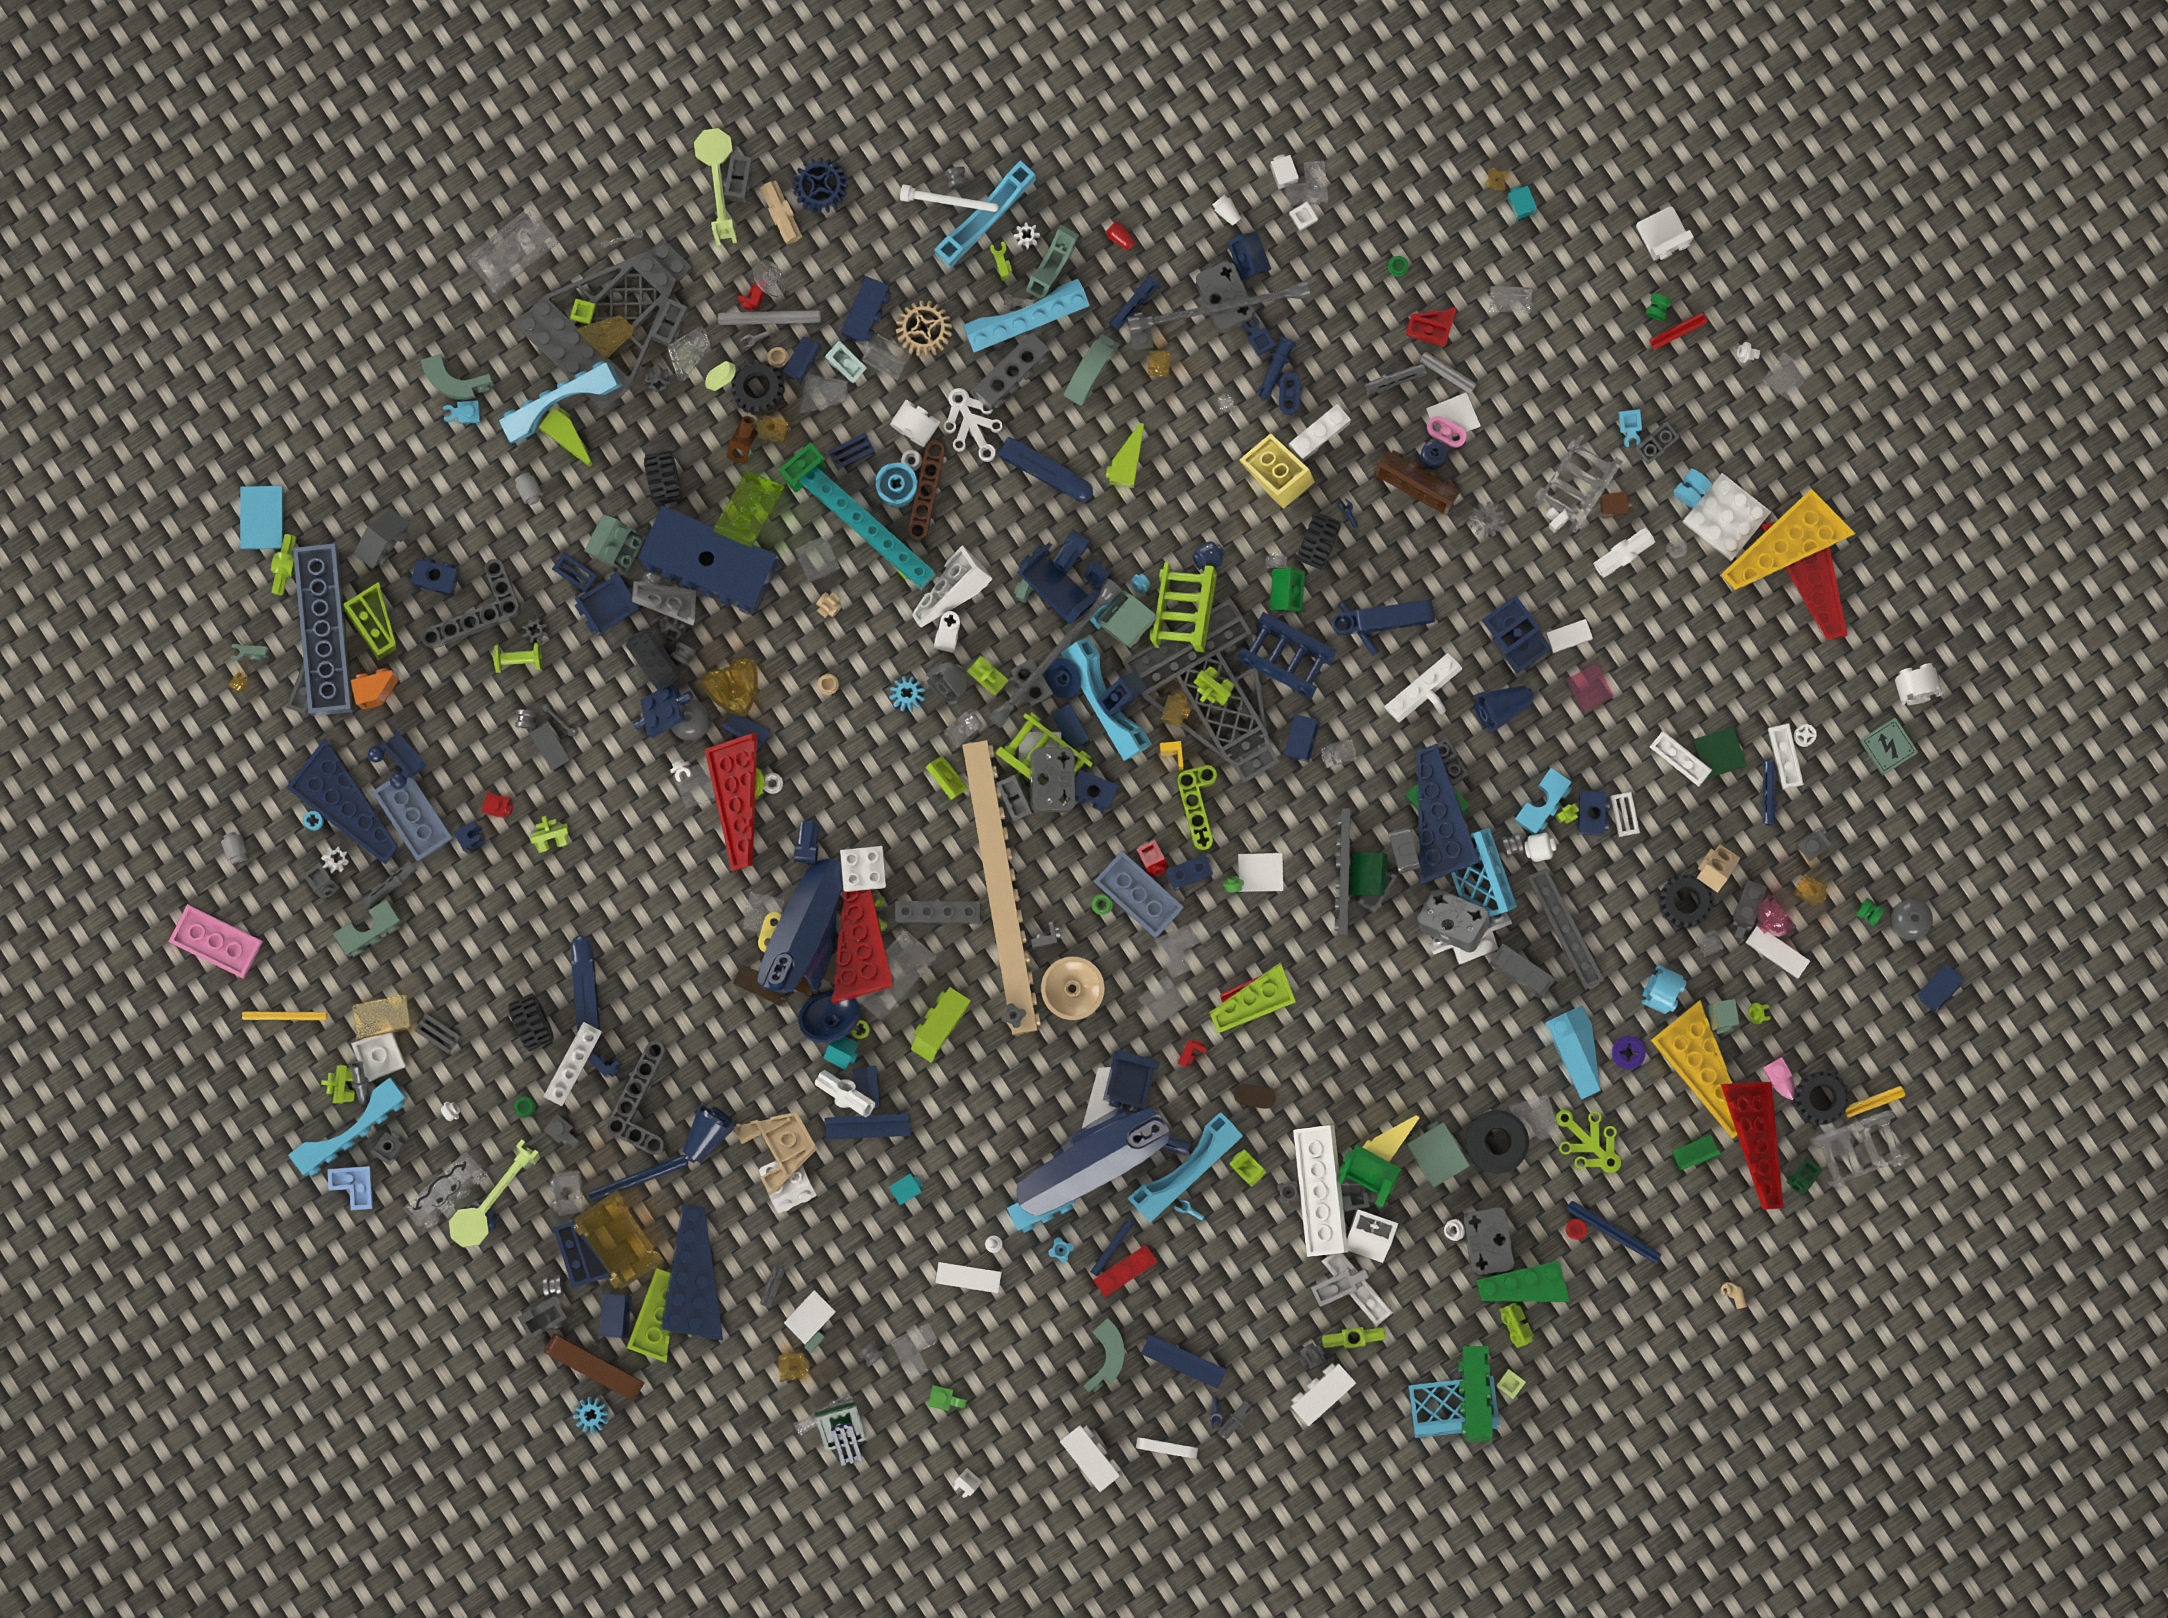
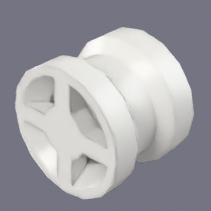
[1793,724,1817,747]

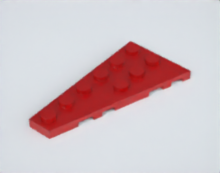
[1760,522,1847,640]
[1721,1081,1784,1210]

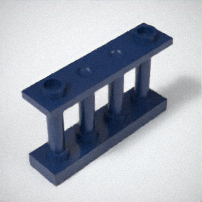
[1238,612,1337,699]

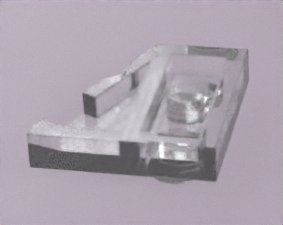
[667,326,710,382]
[800,374,848,415]

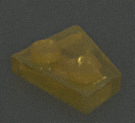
[577,315,635,359]

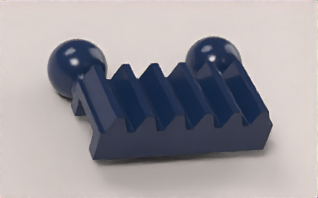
[368,730,427,789]

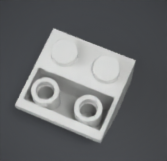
[1347,1209,1398,1263]

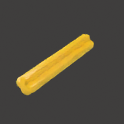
[1845,1086,1905,1117]

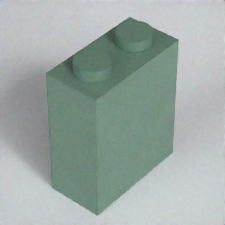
[1406,1121,1470,1188]

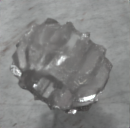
[1469,502,1505,538]

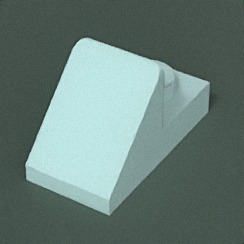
[825,341,867,383]

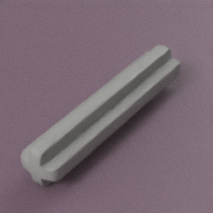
[1420,352,1476,393]

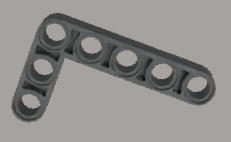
[421,559,521,649]
[607,1041,666,1155]

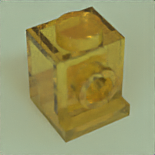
[1148,350,1170,377]
[778,1353,809,1382]

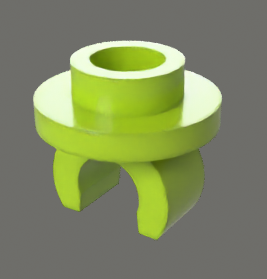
[1748,1003,1771,1024]

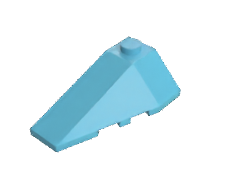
[1544,1005,1601,1100]

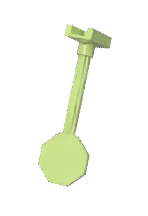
[694,128,737,246]
[449,1139,540,1247]

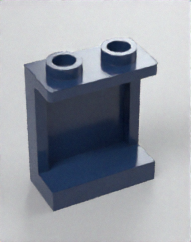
[574,572,641,636]
[1103,1050,1160,1113]

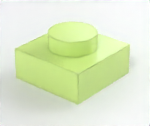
[1496,1369,1526,1399]

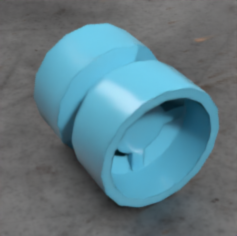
[1673,469,1712,508]

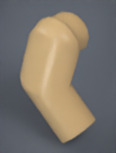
[1721,1282,1747,1309]

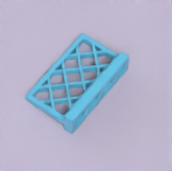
[1451,828,1517,917]
[1409,1376,1500,1438]

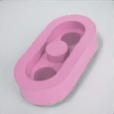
[1427,416,1466,448]

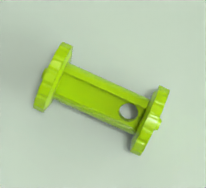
[493,642,542,673]

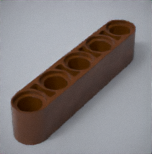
[908,440,945,543]
[544,1333,645,1402]

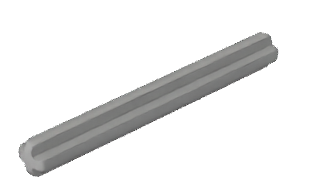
[718,310,821,325]

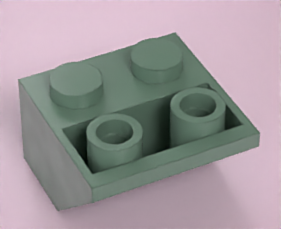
[584,514,646,574]
[1096,590,1158,648]

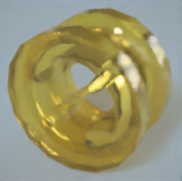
[228,672,248,694]

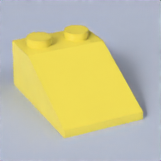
[1240,434,1315,509]
[1363,1115,1420,1162]

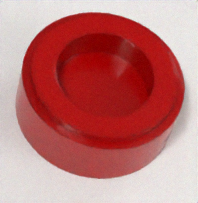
[1565,1219,1587,1240]

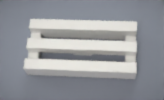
[1610,792,1640,837]

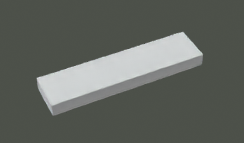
[1321,1253,1393,1327]

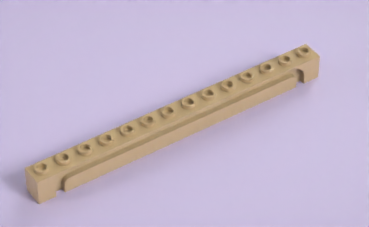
[962,740,1041,1035]

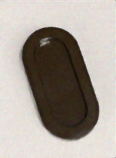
[1234,1084,1276,1109]

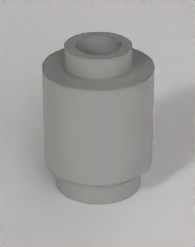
[515,473,543,505]
[221,832,247,865]

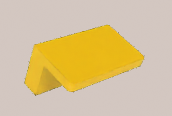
[1160,741,1183,771]

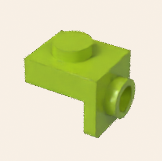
[1230,1149,1266,1187]

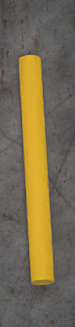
[242,1012,328,1020]

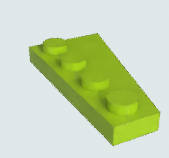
[1209,963,1296,1033]
[626,1268,670,1363]

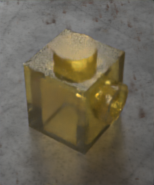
[756,415,790,445]
[1161,693,1191,727]
[1792,874,1828,906]

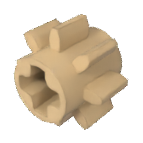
[816,592,842,618]

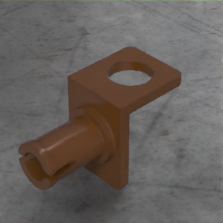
[727,416,759,464]

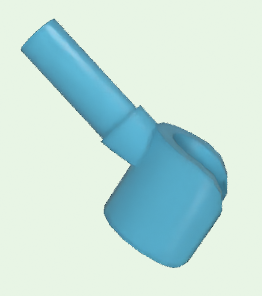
[1174,1199,1204,1220]

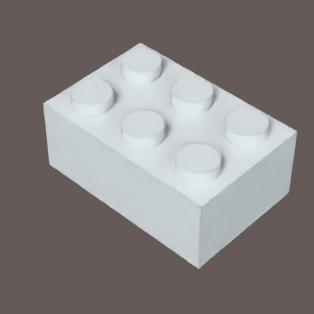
[1290,1363,1356,1426]
[1060,1424,1120,1492]

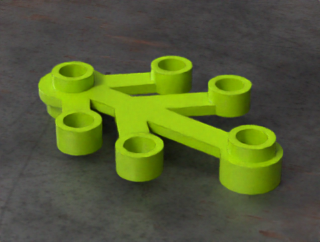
[1555,1110,1621,1173]

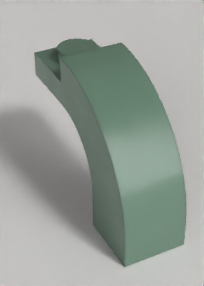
[1026,225,1079,299]
[1063,334,1120,406]
[421,354,494,401]
[1083,1318,1124,1392]

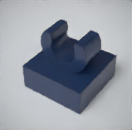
[1083,560,1111,589]

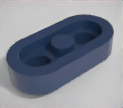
[1279,373,1301,415]

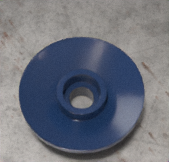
[1044,658,1081,699]

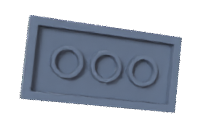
[372,777,453,862]
[1094,851,1184,939]

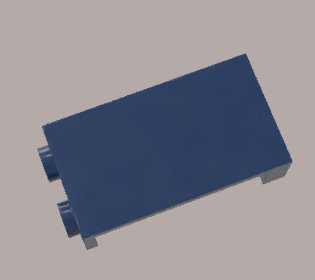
[1017,542,1100,625]

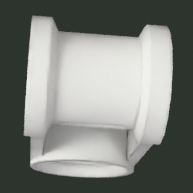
[934,611,960,653]

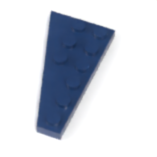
[286,739,398,864]
[1417,744,1480,885]
[660,1204,723,1341]

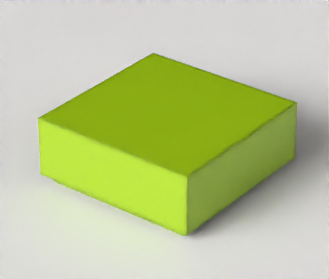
[570,299,596,325]

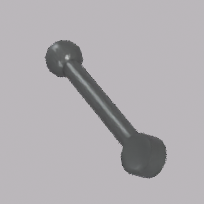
[542,704,576,737]

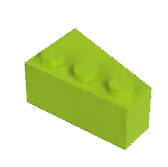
[911,987,971,1063]

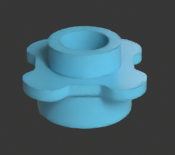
[1131,574,1151,595]
[1049,1238,1073,1263]

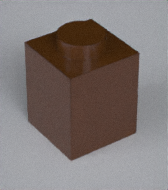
[1599,491,1632,518]

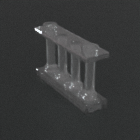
[1534,435,1623,533]
[1809,1109,1910,1189]

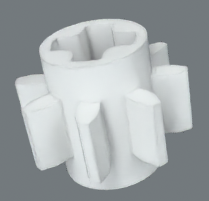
[1014,222,1040,250]
[321,846,349,873]

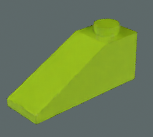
[539,407,593,467]
[1106,423,1144,488]

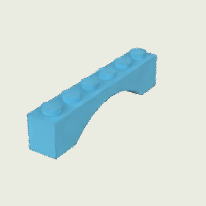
[934,161,1036,269]
[963,279,1090,352]
[499,361,623,443]
[1061,637,1152,761]
[288,1078,408,1176]
[1128,1112,1243,1222]

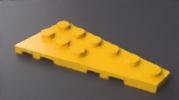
[1720,489,1855,590]
[1650,1000,1737,1139]

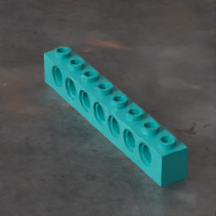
[799,467,936,591]

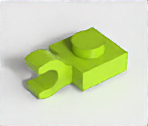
[990,242,1012,281]
[1555,803,1579,824]

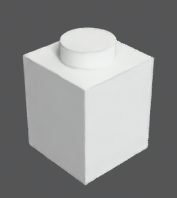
[1270,154,1299,189]

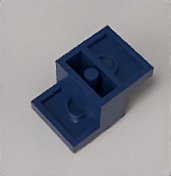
[1482,595,1551,674]

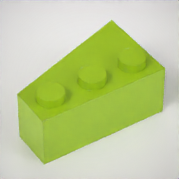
[343,582,396,661]

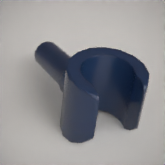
[1338,499,1358,528]
[1210,1397,1224,1429]

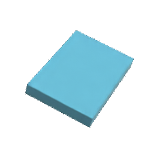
[240,486,283,550]

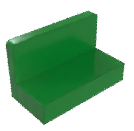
[1270,568,1305,613]
[1672,1135,1721,1171]

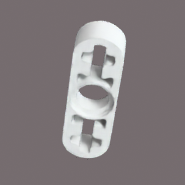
[1136,1437,1198,1459]

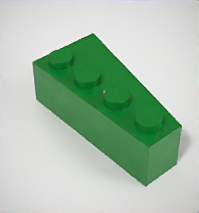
[1475,1261,1570,1302]
[1458,1346,1493,1442]

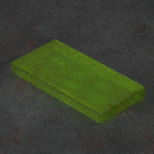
[713,470,785,548]

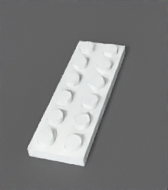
[1293,1125,1348,1257]

